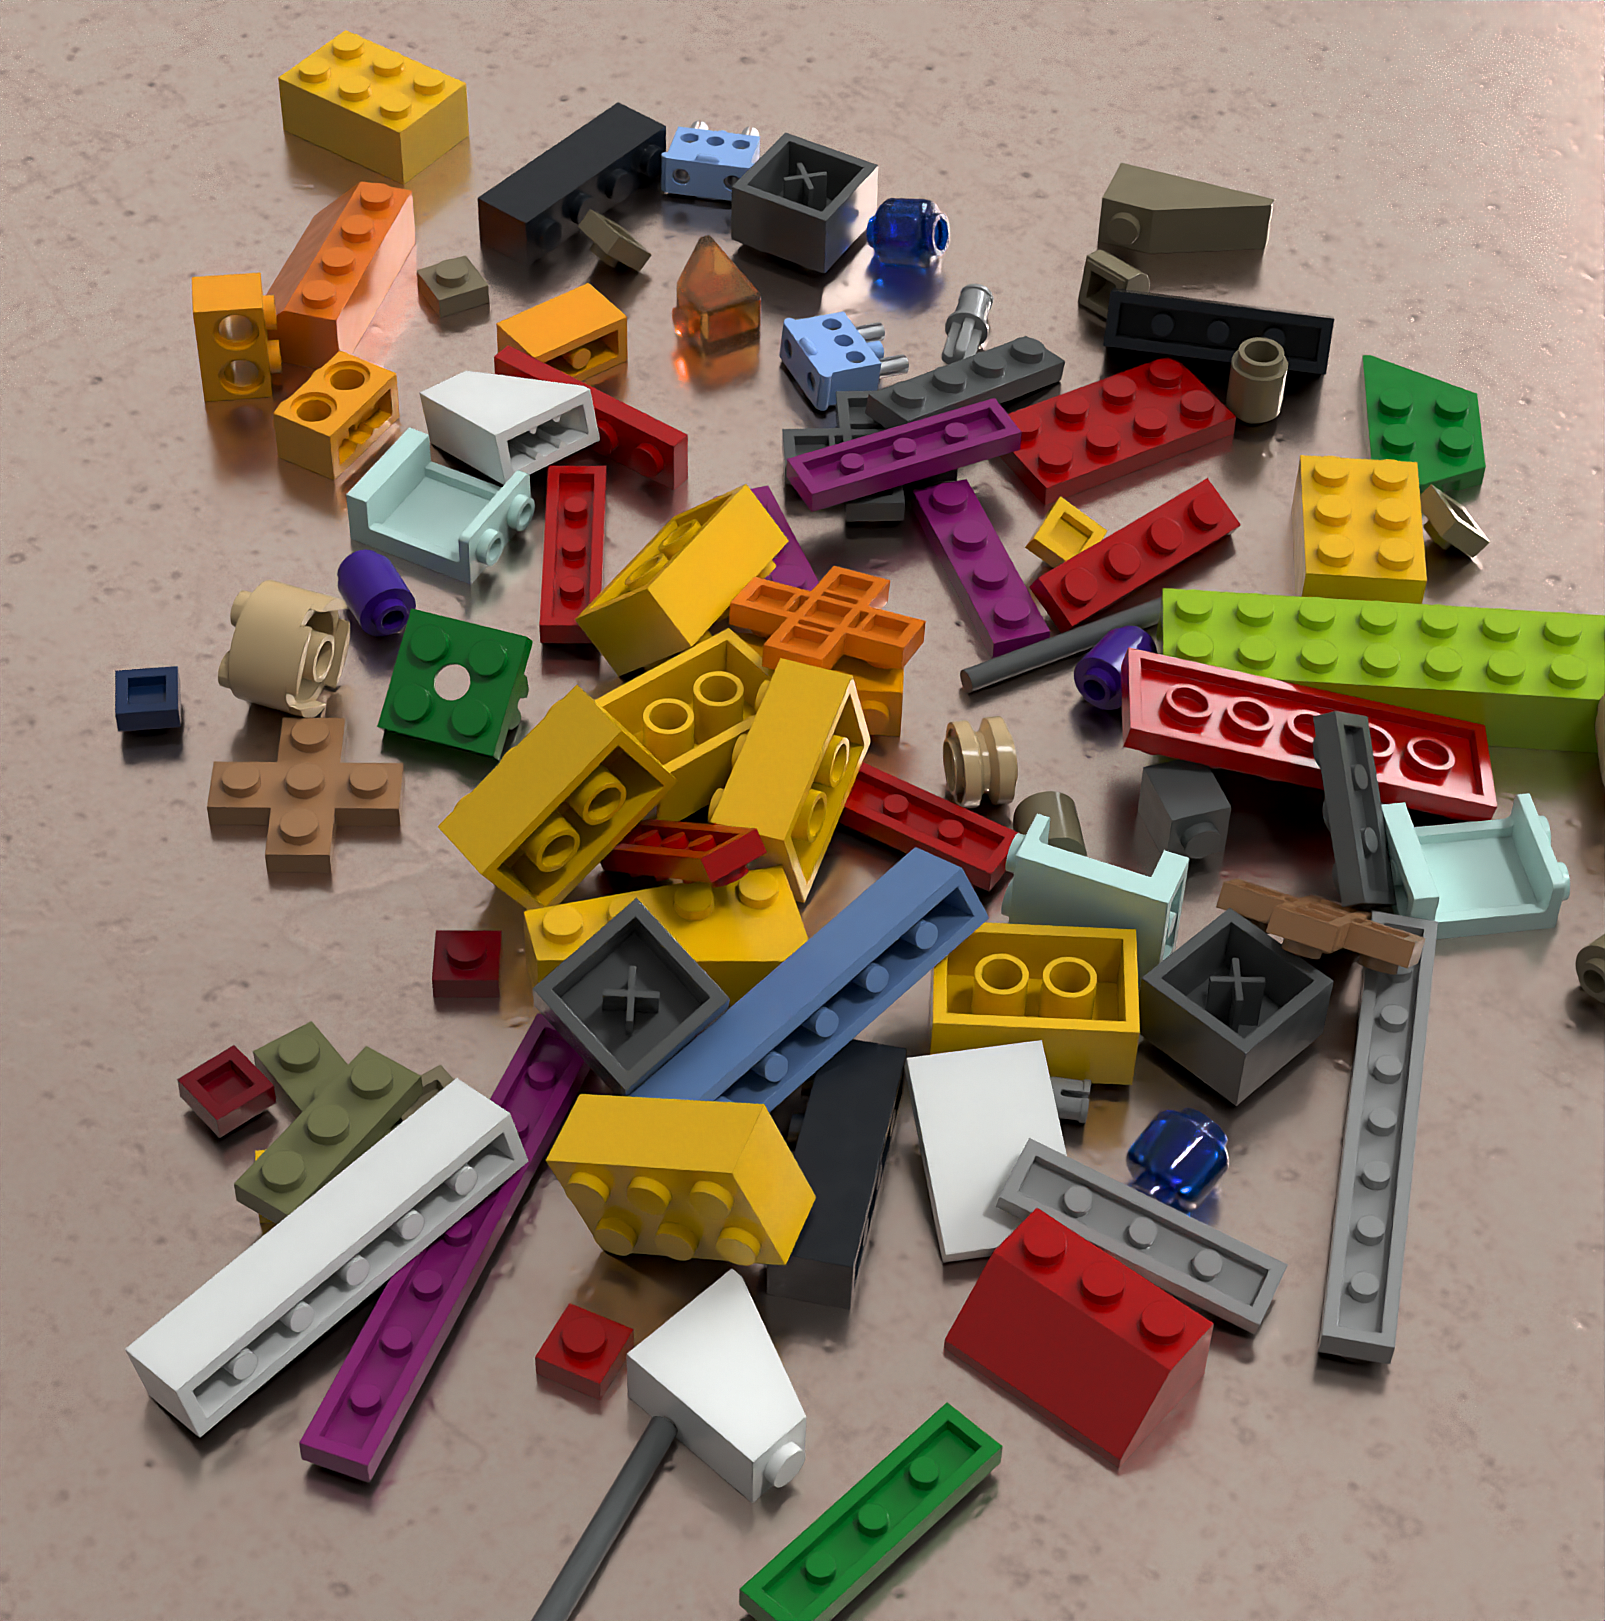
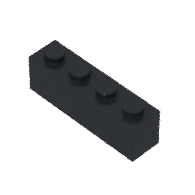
[477,102,666,267]
[1103,288,1334,375]
[759,1039,907,1310]

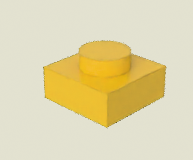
[1025,496,1108,568]

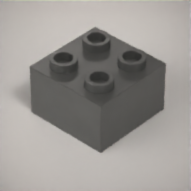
[731,132,879,273]
[532,898,730,1097]
[1139,908,1334,1106]

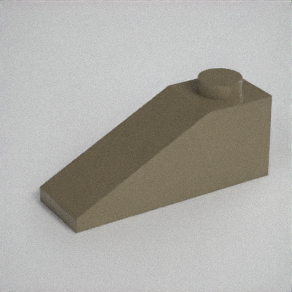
[1098,163,1274,254]

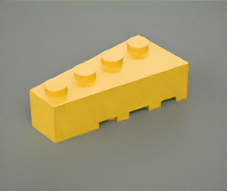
[523,865,809,1013]

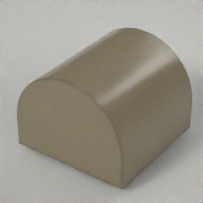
[1078,250,1150,319]
[1013,791,1087,857]

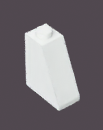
[419,371,600,485]
[627,1269,806,1503]

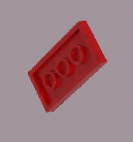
[999,355,1236,505]

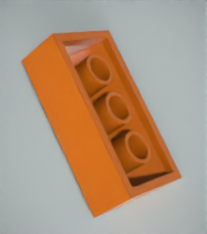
[266,181,416,369]

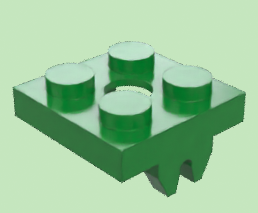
[377,608,533,760]

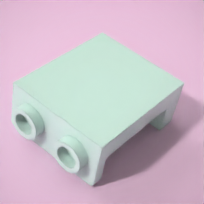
[346,427,535,585]
[1381,793,1570,940]
[1001,814,1189,987]

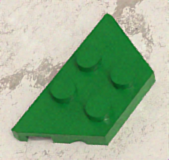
[1359,355,1486,495]

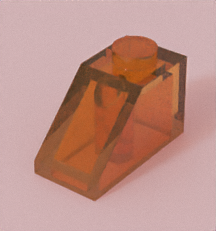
[672,235,761,358]

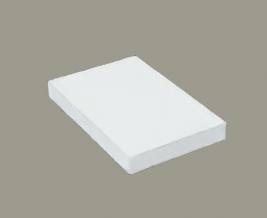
[904,1040,1067,1263]

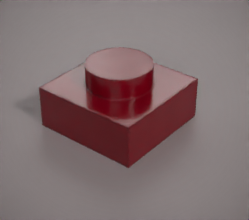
[432,930,503,998]
[177,1045,277,1138]

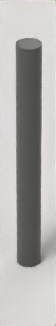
[960,597,1161,693]
[531,1416,678,1621]

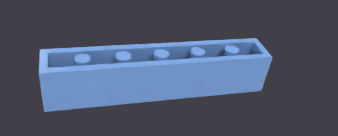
[628,847,989,1112]

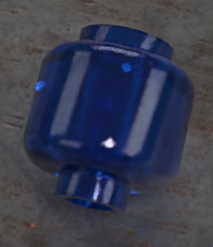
[866,198,950,268]
[1125,1107,1230,1212]

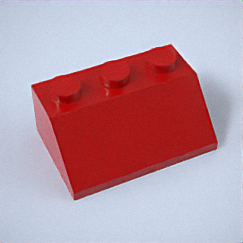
[944,1208,1214,1468]

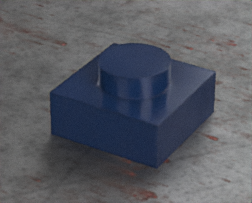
[115,666,181,732]

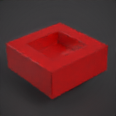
[535,1303,634,1401]

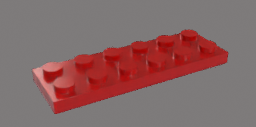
[1121,647,1497,822]

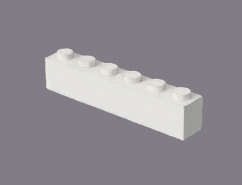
[125,1078,528,1438]

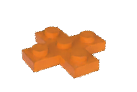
[729,566,926,670]

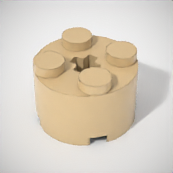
[218,580,350,718]

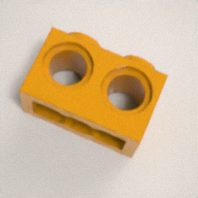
[192,272,282,402]
[273,351,400,480]

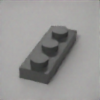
[1313,711,1397,910]

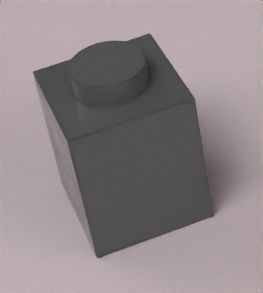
[1138,759,1231,859]

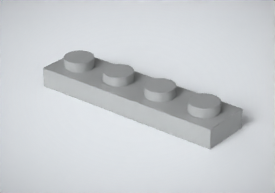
[996,1138,1288,1335]

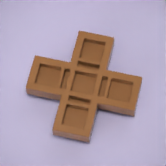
[207,717,405,873]
[1216,878,1426,975]

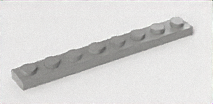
[1318,911,1438,1364]

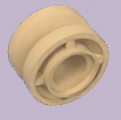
[943,716,1018,809]

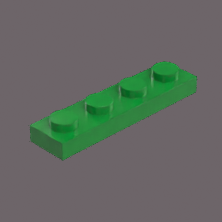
[739,1402,1003,1621]

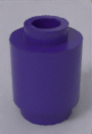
[337,549,416,636]
[1074,626,1157,710]

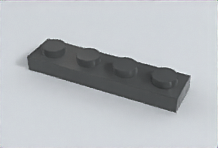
[865,336,1065,429]

